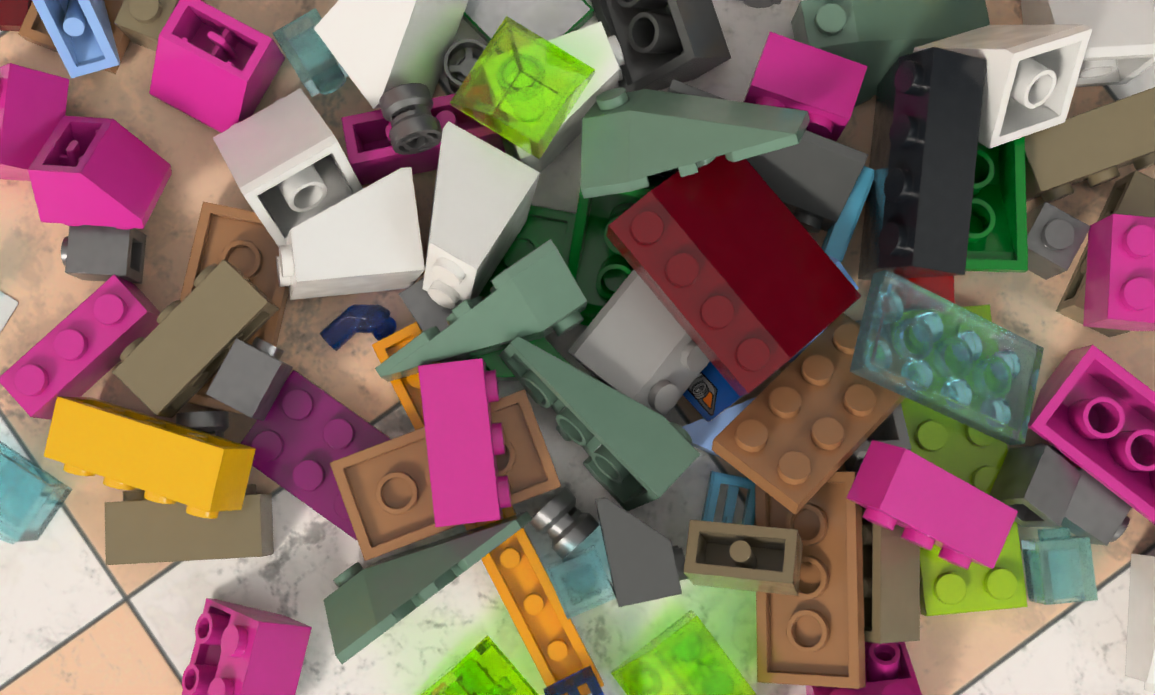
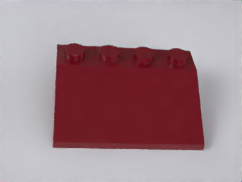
[606,154,861,397]

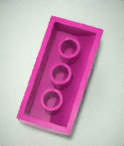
[1027,344,1155,525]

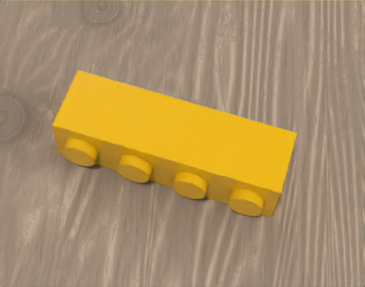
[44,396,256,519]

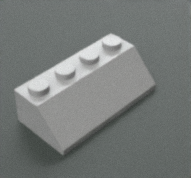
[567,270,710,417]

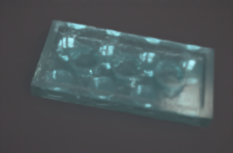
[850,270,1044,445]

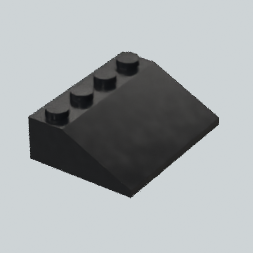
[858,47,986,280]

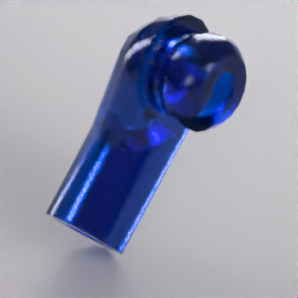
[320,304,397,351]

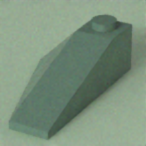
[791,0,990,107]
[580,87,810,199]
[375,239,587,382]
[499,336,700,512]
[323,511,533,664]

